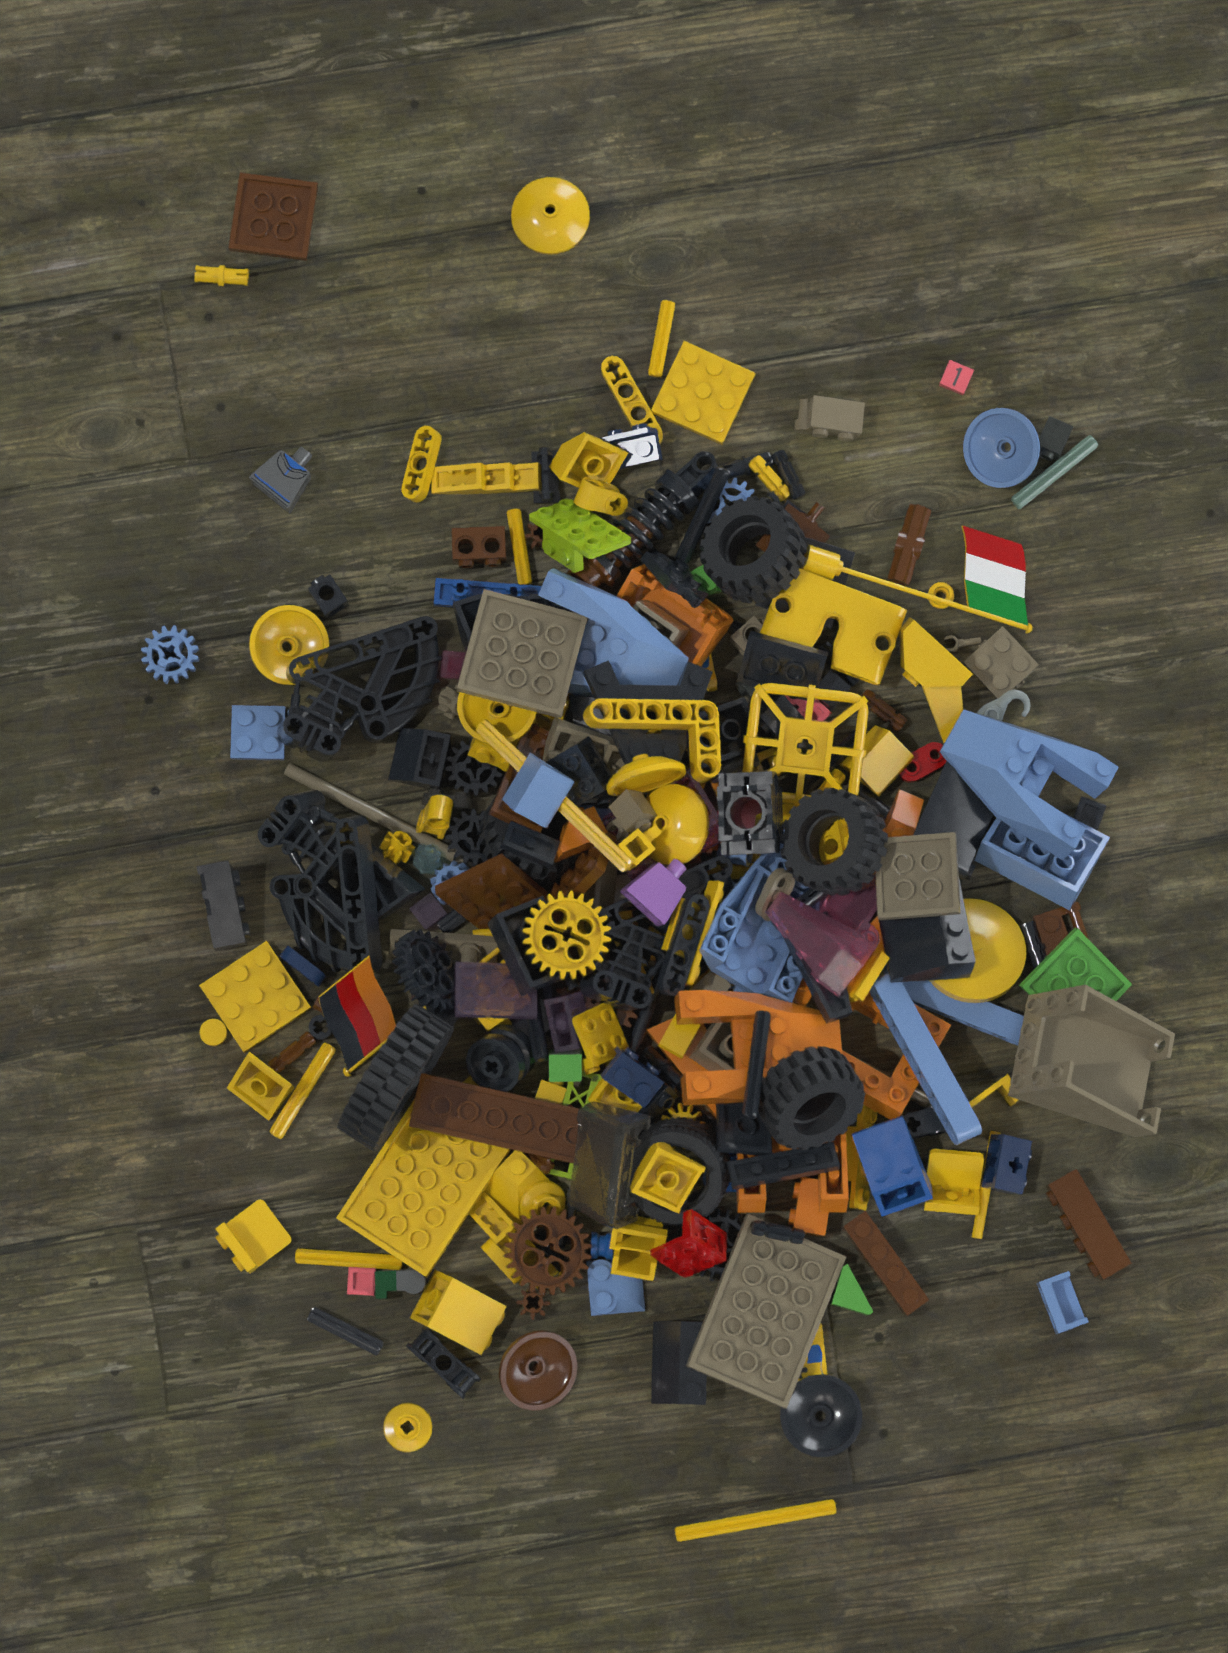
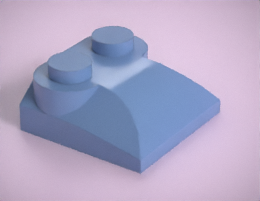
[586,1260,645,1316]

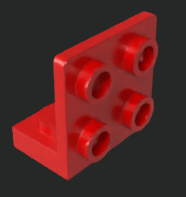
[650,1209,727,1278]

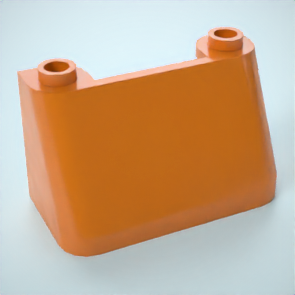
[617,564,733,667]

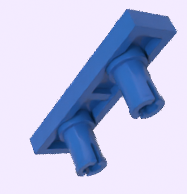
[434,578,542,608]

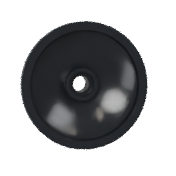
[780,1374,862,1457]

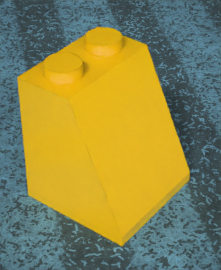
[410,1270,507,1355]

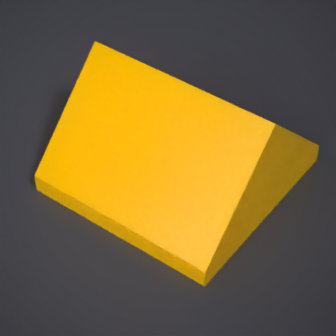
[840,725,915,796]
[227,1052,295,1121]

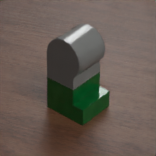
[375,1270,426,1300]

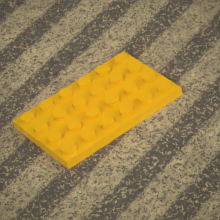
[336,1099,510,1277]

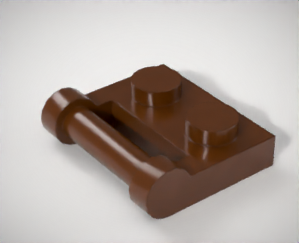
[1033,902,1089,957]

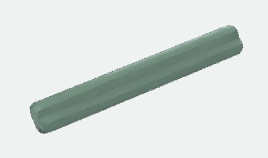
[1011,435,1098,509]

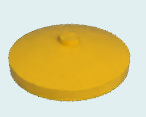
[929,899,1026,1003]

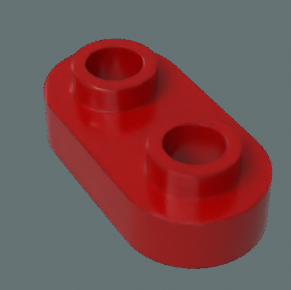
[899,742,947,783]

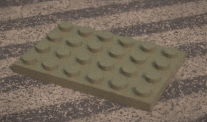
[686,1214,846,1409]

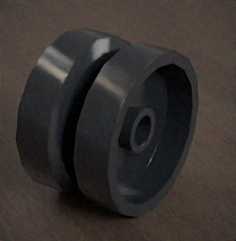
[466,1024,535,1092]

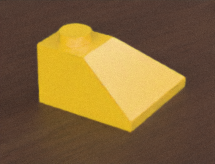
[549,432,628,488]
[484,1151,550,1225]

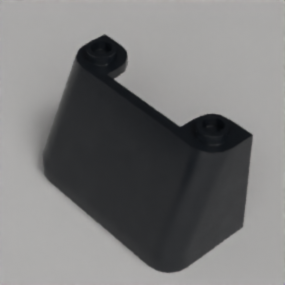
[913,761,993,884]

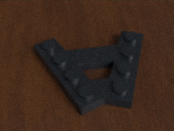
[582,660,713,765]

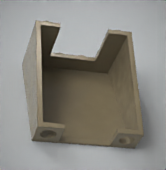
[1008,985,1175,1137]

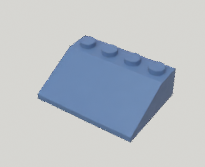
[974,814,1110,910]

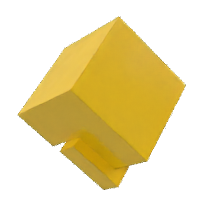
[609,1214,668,1281]

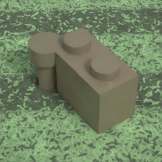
[794,395,865,442]

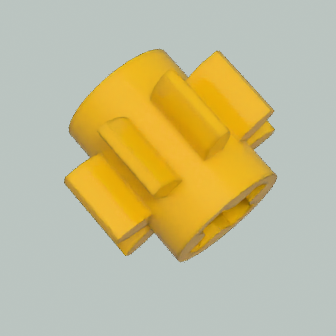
[379,831,415,864]

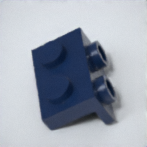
[601,1046,664,1108]

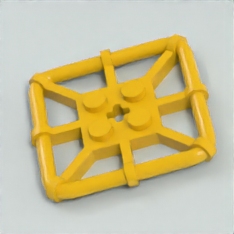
[742,683,869,807]

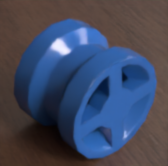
[591,1232,613,1260]

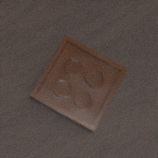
[228,173,318,261]
[435,854,547,929]

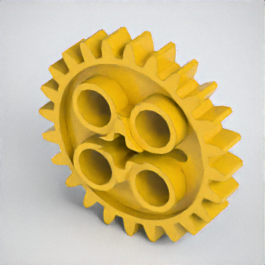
[522,891,611,980]

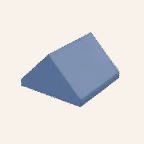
[502,753,575,828]

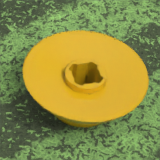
[520,1181,566,1227]
[383,1403,432,1452]

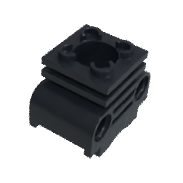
[717,771,784,855]

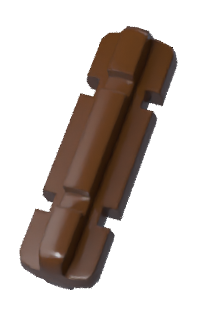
[861,689,907,731]
[268,1032,316,1074]
[523,1153,555,1174]

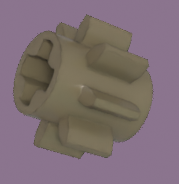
[438,685,459,720]

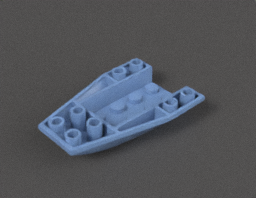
[700,828,820,1003]

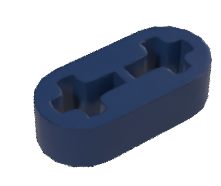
[279,945,327,987]

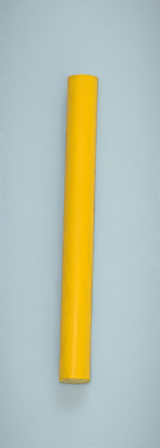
[971,1131,1001,1239]

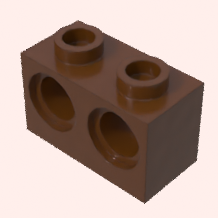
[452,526,506,568]

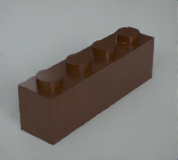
[1045,1169,1132,1281]
[842,1211,929,1317]

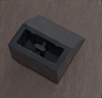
[388,728,452,791]

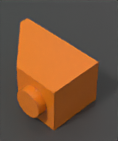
[883,789,924,837]
[554,806,607,863]

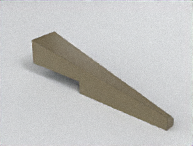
[543,717,683,775]

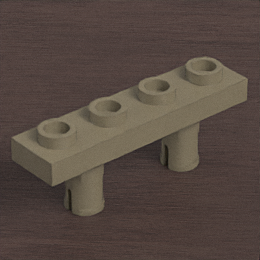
[389,929,498,975]

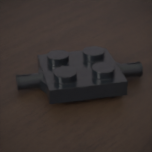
[641,548,709,608]

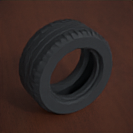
[624,1117,731,1226]

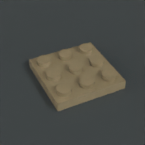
[876,832,961,920]

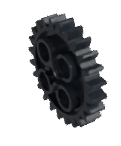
[392,929,465,1014]

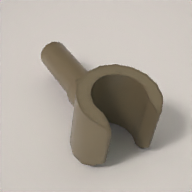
[944,635,981,653]

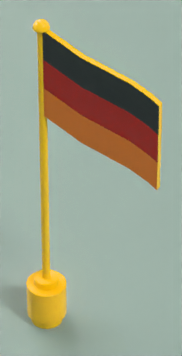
[319,947,500,1077]

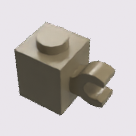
[606,789,658,842]

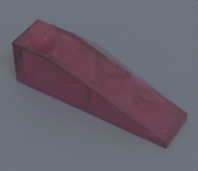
[766,892,877,997]

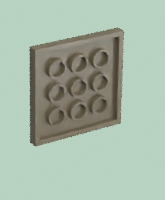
[457,589,587,719]

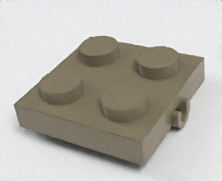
[964,626,1039,699]

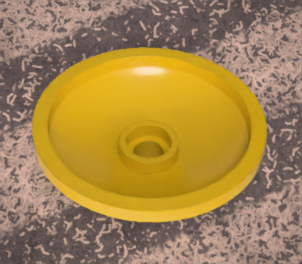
[511,177,590,255]
[249,605,329,685]
[457,692,537,745]
[606,754,686,796]
[642,784,709,865]

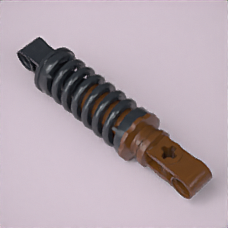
[566,451,718,612]

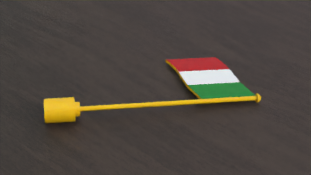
[801,525,1033,633]

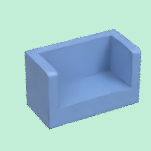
[1036,1271,1089,1334]

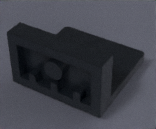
[546,736,613,806]

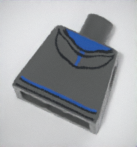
[249,446,313,514]

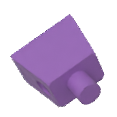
[620,859,686,926]

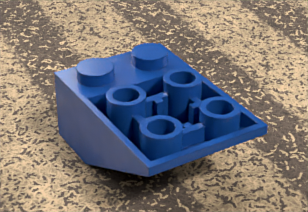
[852,1115,933,1216]

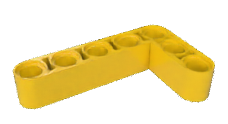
[583,699,721,783]

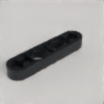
[657,894,710,996]

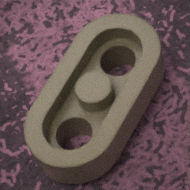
[755,868,795,921]

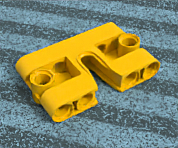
[760,568,907,686]

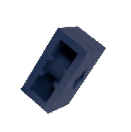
[981,1134,1032,1194]

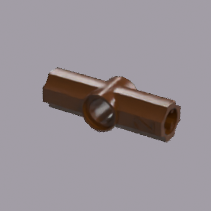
[887,504,931,586]

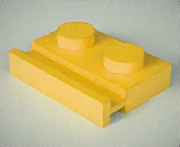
[843,951,889,1002]

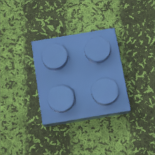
[230,705,286,760]

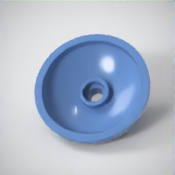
[963,408,1040,488]

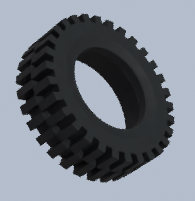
[337,1004,454,1152]

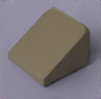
[690,971,732,991]

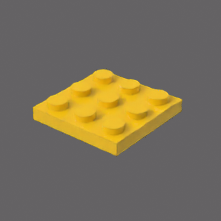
[651,341,756,445]
[199,941,311,1053]

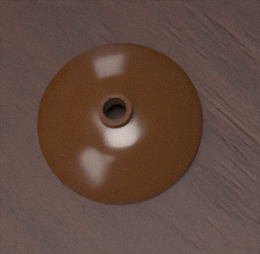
[499,1330,577,1410]

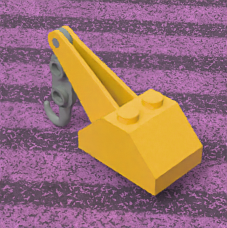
[899,617,1031,743]

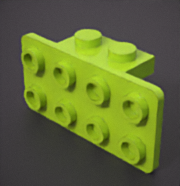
[529,499,631,573]

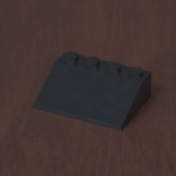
[873,880,976,983]

